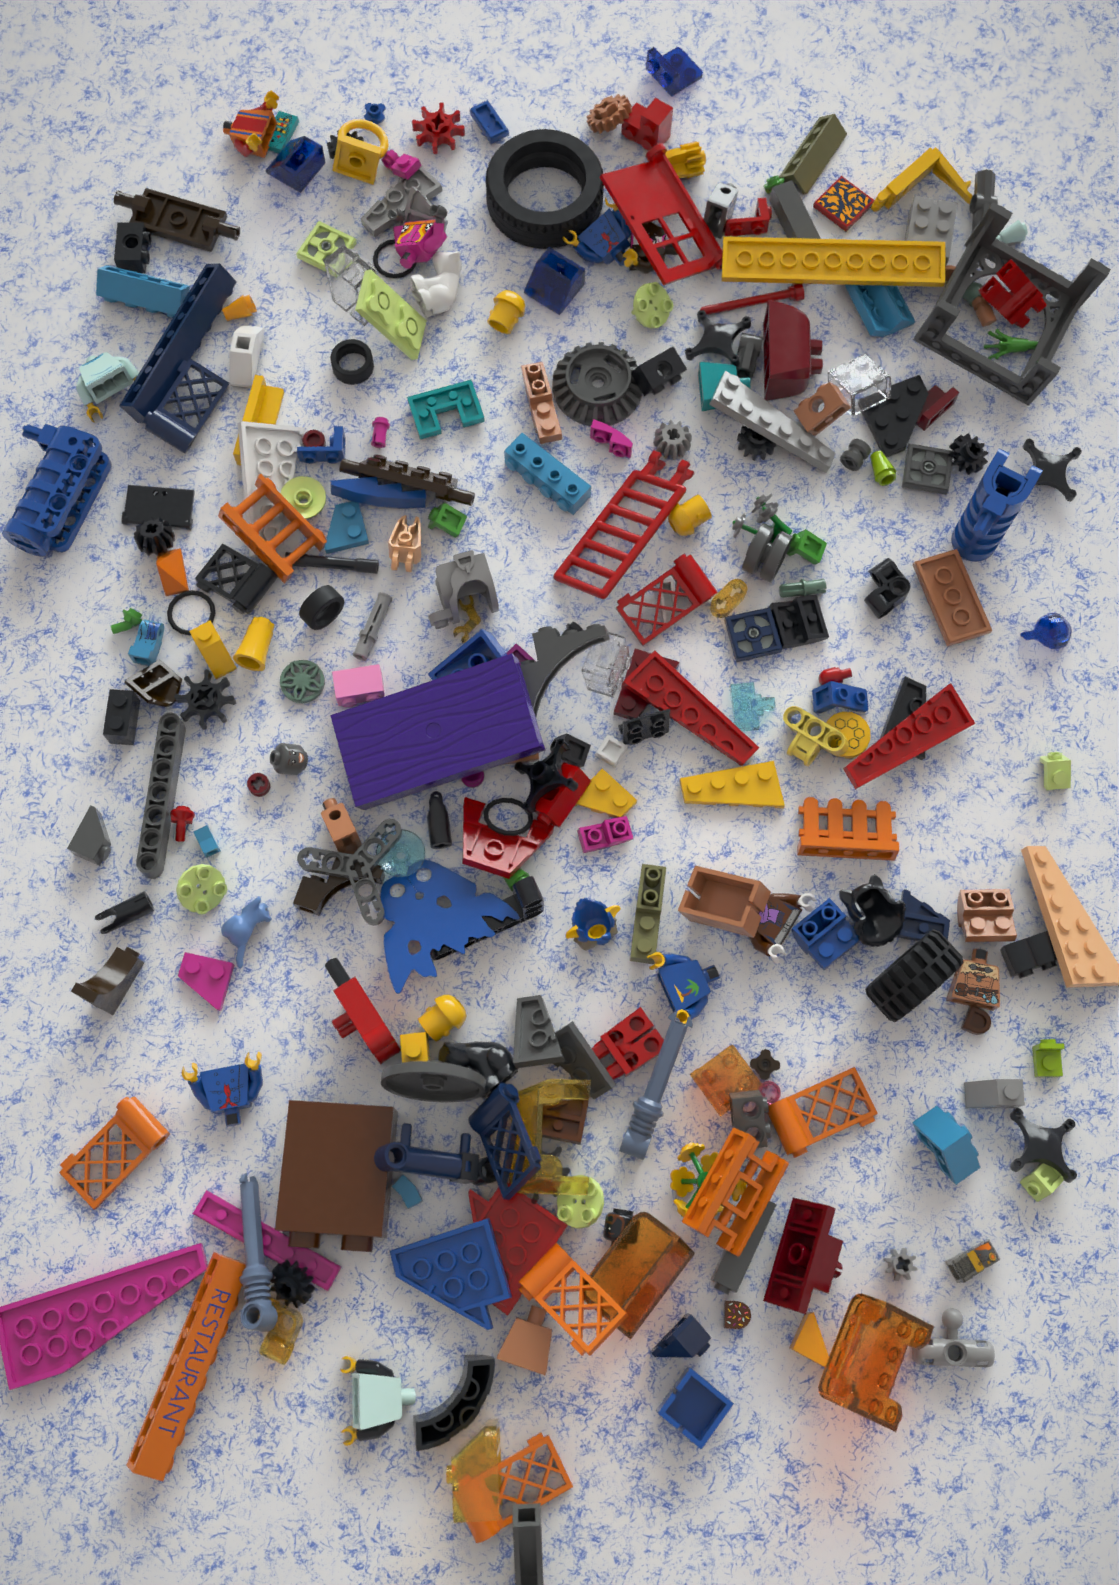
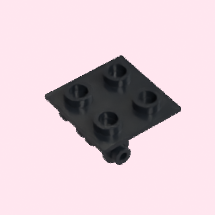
[618,709,670,745]

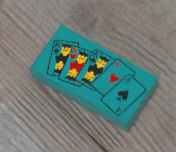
[268,111,299,155]

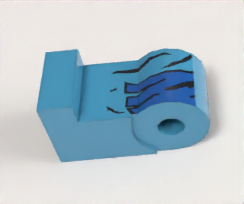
[128,619,164,666]

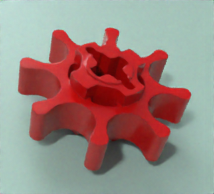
[412,102,465,154]

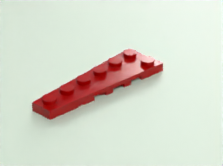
[622,650,760,766]
[843,683,975,790]

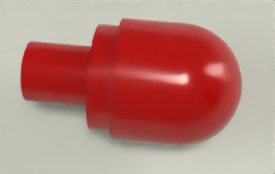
[818,667,852,685]

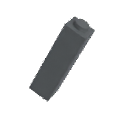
[769,181,821,239]
[710,1201,777,1295]

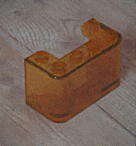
[818,1293,934,1432]

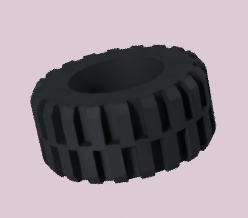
[865,929,964,1022]

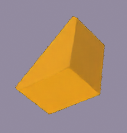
[789,1312,832,1368]

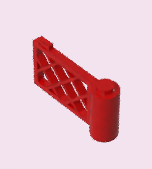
[615,553,718,646]

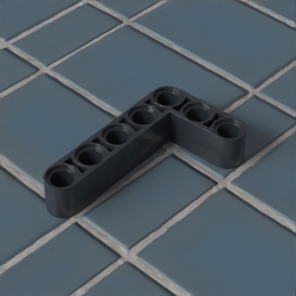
[430,876,544,961]

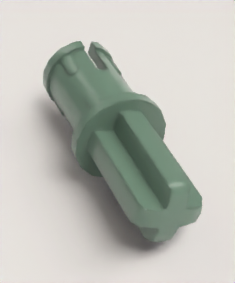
[779,579,827,598]

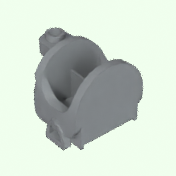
[428,550,499,629]

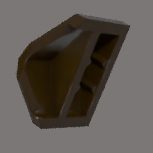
[124,660,182,707]

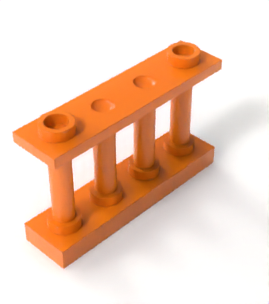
[218,474,327,584]

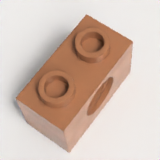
[794,382,851,436]

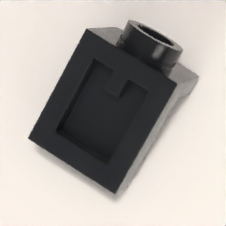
[550,733,591,768]

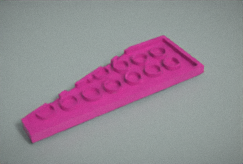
[0,1243,208,1390]

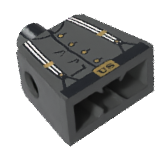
[704,183,738,239]

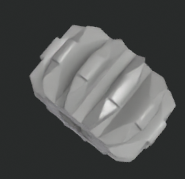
[653,420,692,460]

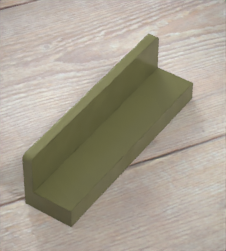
[779,114,847,194]

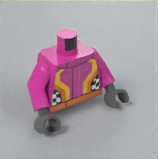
[388,204,447,269]

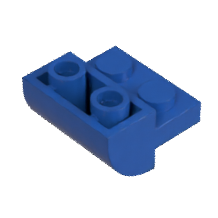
[792,898,860,970]

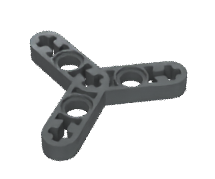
[297,819,402,926]

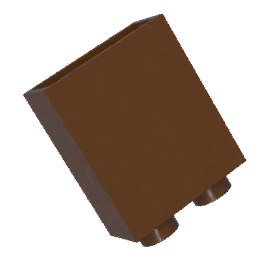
[275,1100,398,1252]

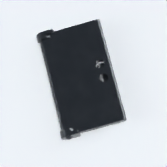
[122,485,195,530]

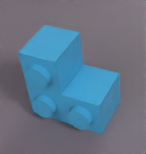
[912,1106,981,1185]

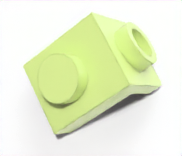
[1040,752,1071,790]

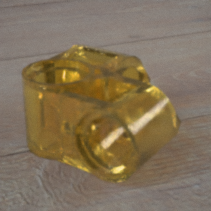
[258,1298,303,1365]

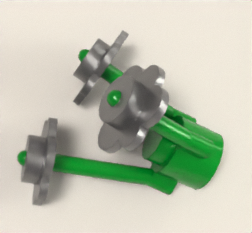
[732,494,793,543]

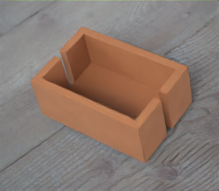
[678,865,771,938]

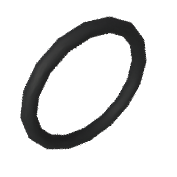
[373,239,417,279]
[167,590,215,635]
[483,798,533,836]

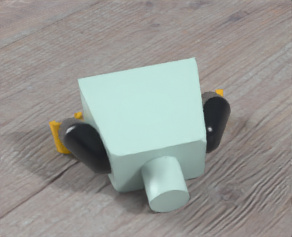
[340,1356,416,1446]

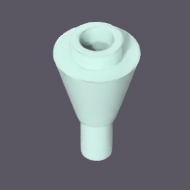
[996,220,1028,244]

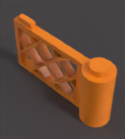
[767,1067,878,1158]
[59,1096,170,1209]
[518,1243,629,1356]
[452,1432,573,1543]

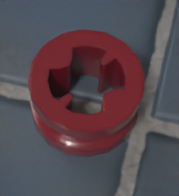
[247,773,271,797]

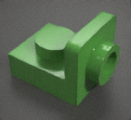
[428,503,467,538]
[787,529,827,565]

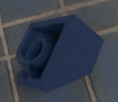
[650,1313,711,1358]

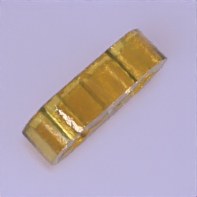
[710,579,747,618]

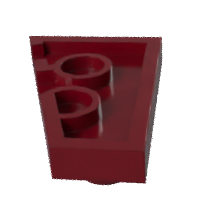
[613,648,680,720]

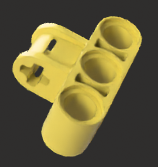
[783,706,849,766]

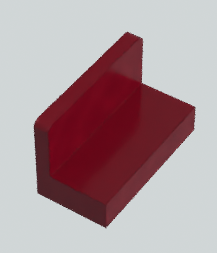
[916,385,960,431]

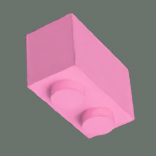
[332,664,385,707]

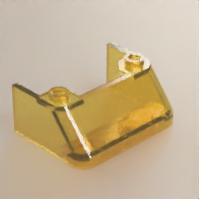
[509,1079,591,1195]
[446,1419,503,1523]

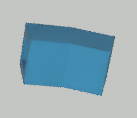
[193,825,221,858]
[392,1175,423,1209]

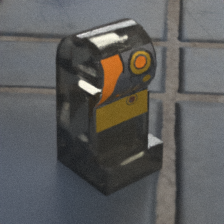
[945,1239,1001,1283]

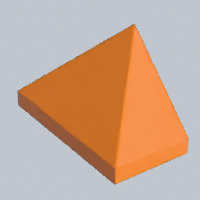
[156,548,189,596]

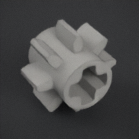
[883,1248,918,1281]

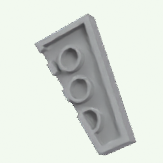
[361,166,443,237]

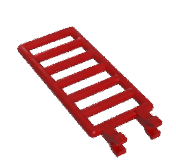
[553,450,694,599]

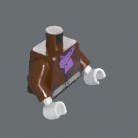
[749,893,817,963]

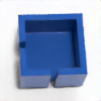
[656,1366,734,1450]

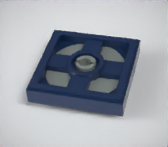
[724,607,782,662]

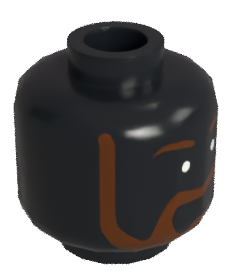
[603,1208,639,1249]

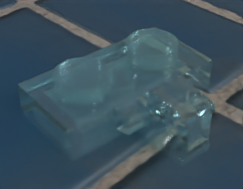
[730,682,776,731]

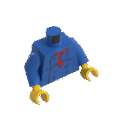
[563,197,631,266]
[182,1052,263,1127]

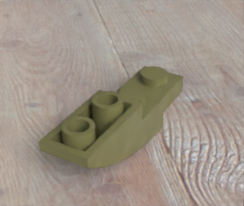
[630,864,666,964]

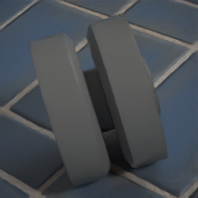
[742,523,793,583]

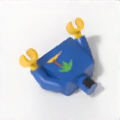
[647,952,720,1024]

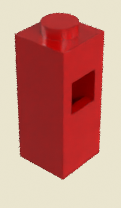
[535,762,592,828]

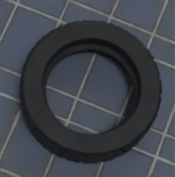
[485,129,604,249]

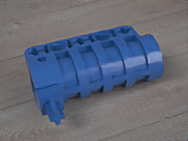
[2,423,112,557]
[951,448,1043,562]

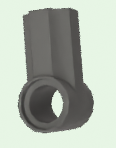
[736,333,764,378]

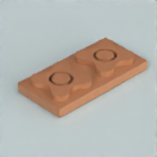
[913,549,992,647]

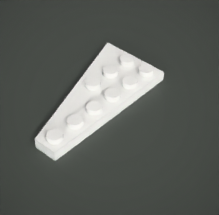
[238,421,305,558]

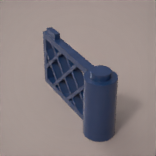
[143,358,230,454]
[468,1083,542,1200]

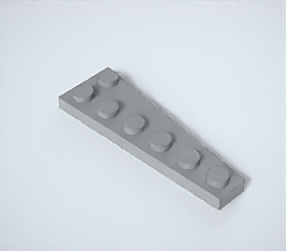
[709,371,835,473]

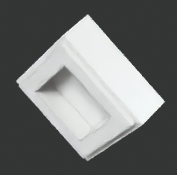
[595,734,628,768]

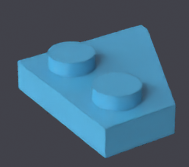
[324,501,369,554]

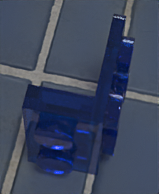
[646,47,703,97]

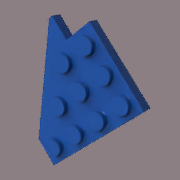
[389,1218,512,1330]

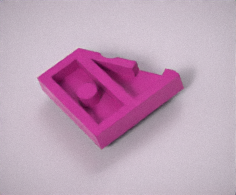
[178,952,234,1011]

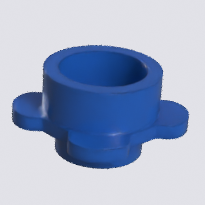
[364,103,386,124]

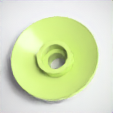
[280,476,326,519]

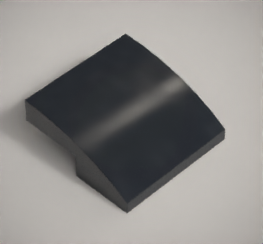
[769,595,829,649]

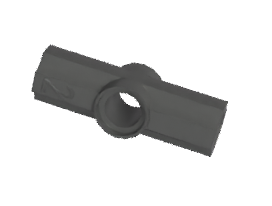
[970,169,998,232]

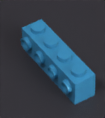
[96,265,190,318]
[504,433,591,515]

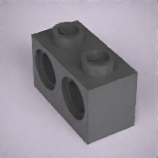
[729,1090,771,1148]

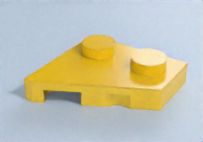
[575,768,637,818]

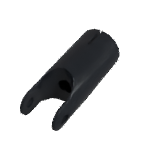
[427,791,452,849]
[95,891,155,934]

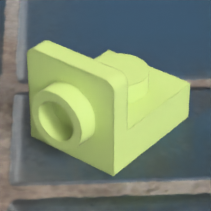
[1020,1163,1064,1202]

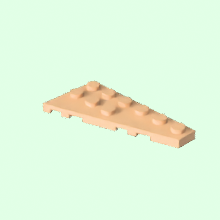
[1021,846,1119,988]

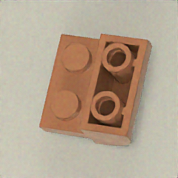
[957,889,1017,942]

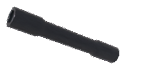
[285,552,379,574]

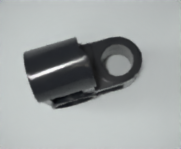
[864,558,910,619]

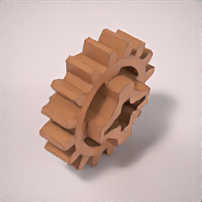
[587,94,632,134]

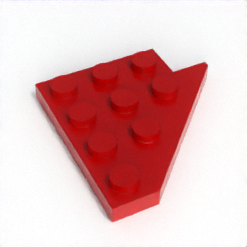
[468,1182,568,1315]

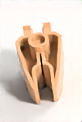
[388,515,421,572]

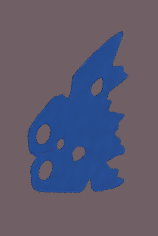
[381,860,520,994]

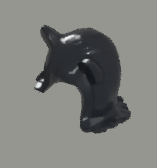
[839,874,906,947]

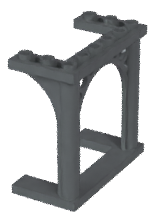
[913,202,1111,406]

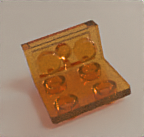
[690,1045,762,1117]

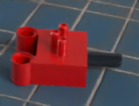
[325,958,401,1065]

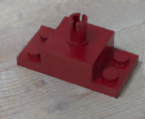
[763,1198,843,1315]

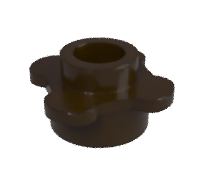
[750,1049,780,1080]

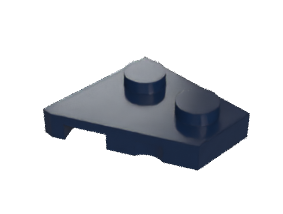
[897,889,950,941]

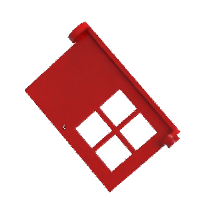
[599,143,723,286]

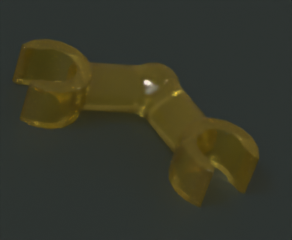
[453,595,481,643]

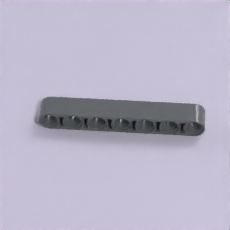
[136,712,186,879]

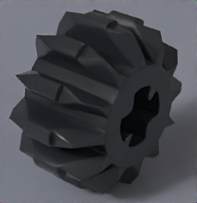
[134,517,175,556]

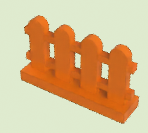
[797,797,899,861]

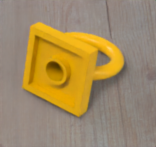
[332,119,389,185]

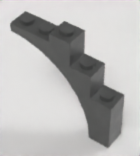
[520,624,610,757]
[512,1503,544,1585]

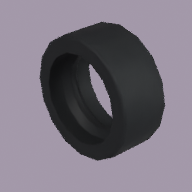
[330,339,374,385]
[299,585,345,630]

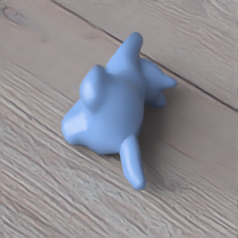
[221,896,272,968]

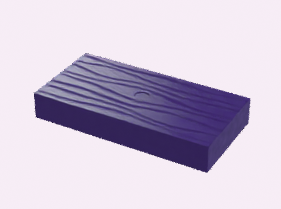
[330,653,545,810]

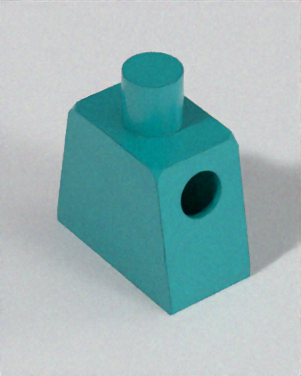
[698,362,751,411]

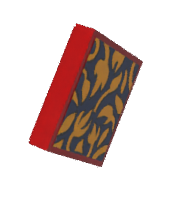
[813,176,874,232]

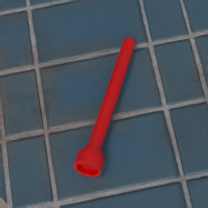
[700,283,805,315]

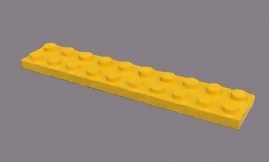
[722,237,945,287]

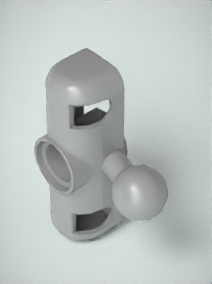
[912,1308,995,1368]

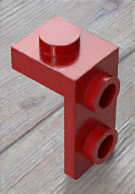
[724,197,772,237]

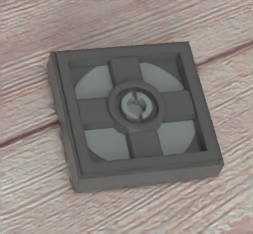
[902,443,953,495]

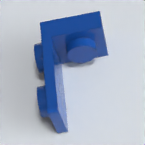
[297,426,346,464]
[812,681,868,713]

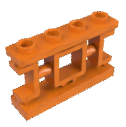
[682,1127,789,1257]

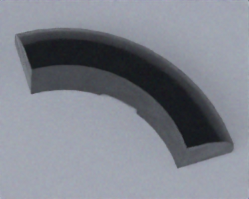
[413,1355,495,1451]

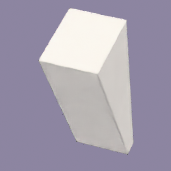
[657,579,677,623]

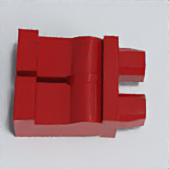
[978,259,1046,328]
[592,1007,664,1080]

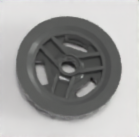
[552,342,643,426]

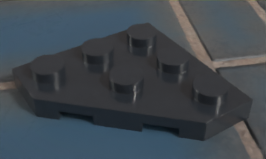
[857,375,929,457]

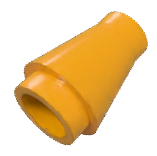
[222,295,257,321]

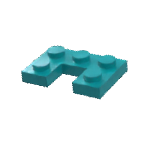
[407,379,485,440]

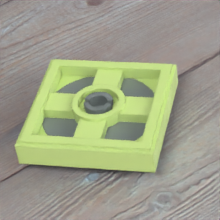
[296,221,357,276]

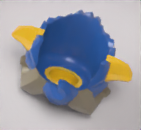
[566,898,621,951]

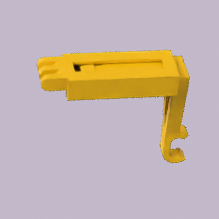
[871,147,973,212]

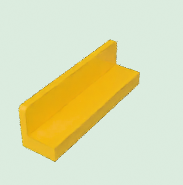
[233,375,284,466]

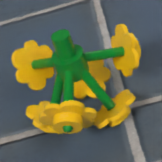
[670,1143,746,1217]

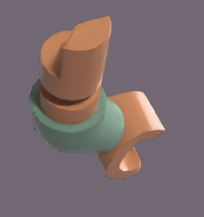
[945,265,997,327]

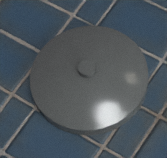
[381,1060,486,1102]

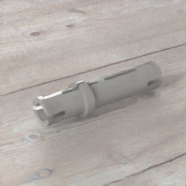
[353,592,392,661]

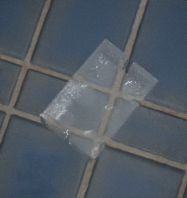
[324,244,377,326]

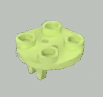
[631,282,673,329]
[176,864,227,914]
[557,1175,604,1229]

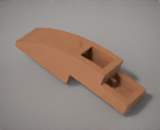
[521,362,562,444]

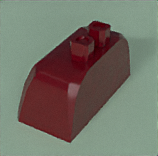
[763,299,823,401]

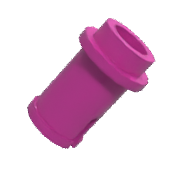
[371,417,390,448]

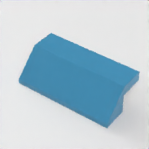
[845,285,916,337]

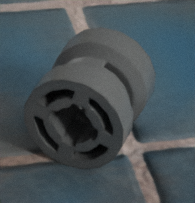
[840,439,871,471]

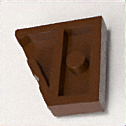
[530,1094,590,1145]

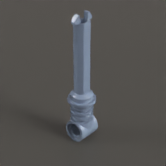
[619,1011,693,1160]
[239,1173,278,1332]

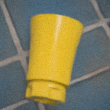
[233,617,275,671]

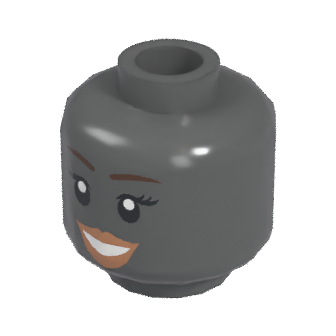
[270,743,308,775]

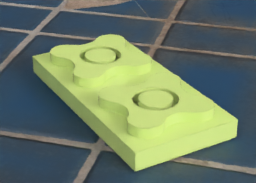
[355,269,427,360]

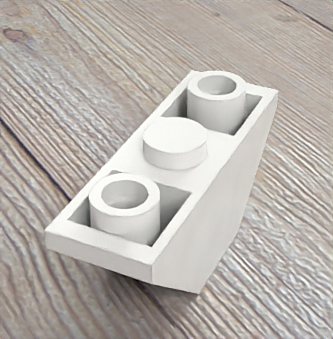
[230,325,265,388]

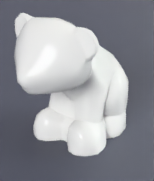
[410,251,462,318]

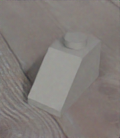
[964,1079,1025,1108]

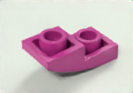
[590,419,633,458]
[577,816,633,853]

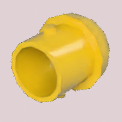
[487,290,525,334]
[668,494,712,536]
[418,994,467,1042]

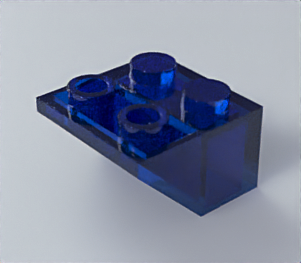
[265,136,326,193]
[524,247,585,315]

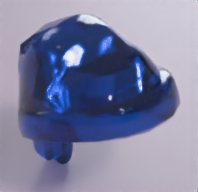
[1020,613,1072,649]

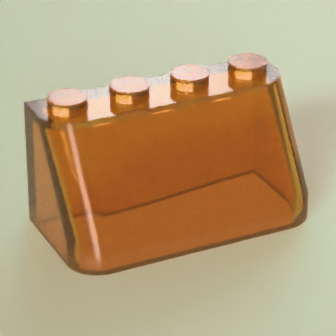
[584,1212,695,1340]

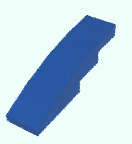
[330,477,426,509]

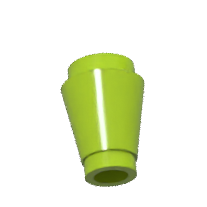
[870,451,897,486]

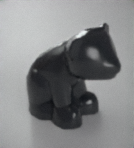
[438,1041,519,1099]

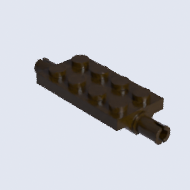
[114,188,241,252]
[339,455,475,506]

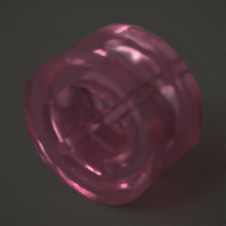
[757,1081,781,1105]

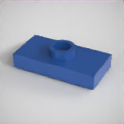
[470,100,509,144]

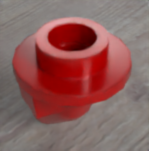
[170,806,195,842]

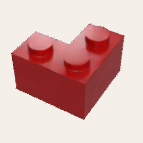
[621,97,673,150]

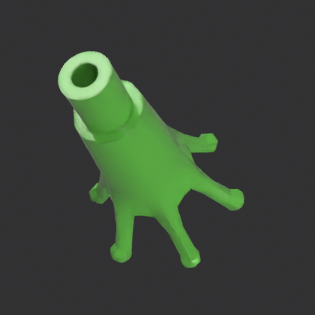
[984,329,1038,360]

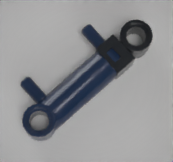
[374,1123,496,1186]

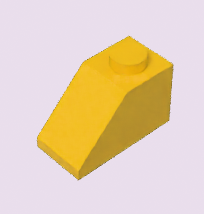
[189,620,237,680]

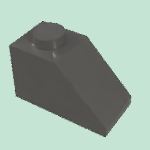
[67,805,111,866]

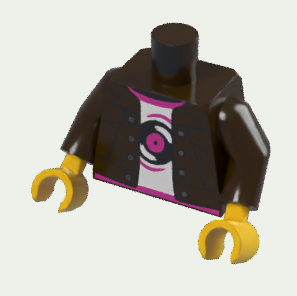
[623,222,679,274]

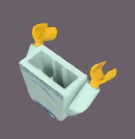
[76,352,139,423]

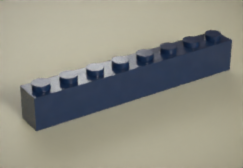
[119,263,237,423]

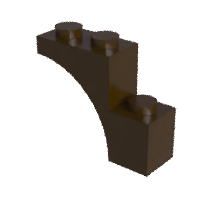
[293,858,385,916]

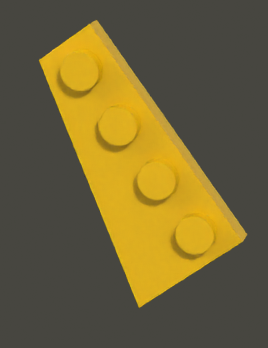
[679,761,785,809]

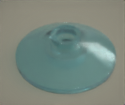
[376,829,425,877]

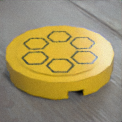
[826,711,870,759]

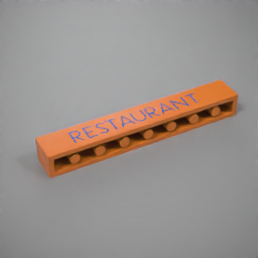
[126,1252,246,1481]

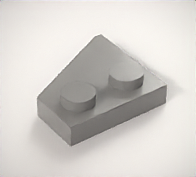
[402,187,448,232]

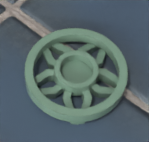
[280,660,325,703]

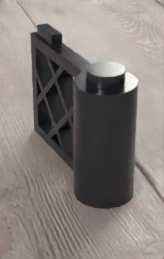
[195,543,278,614]

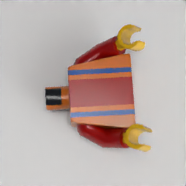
[223,91,279,158]

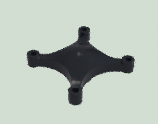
[685,310,751,367]
[1023,439,1082,502]
[514,739,578,814]
[1010,1108,1077,1183]

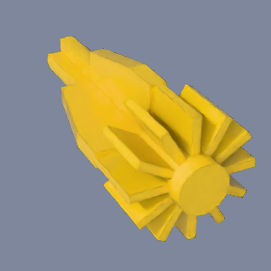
[665,141,706,179]

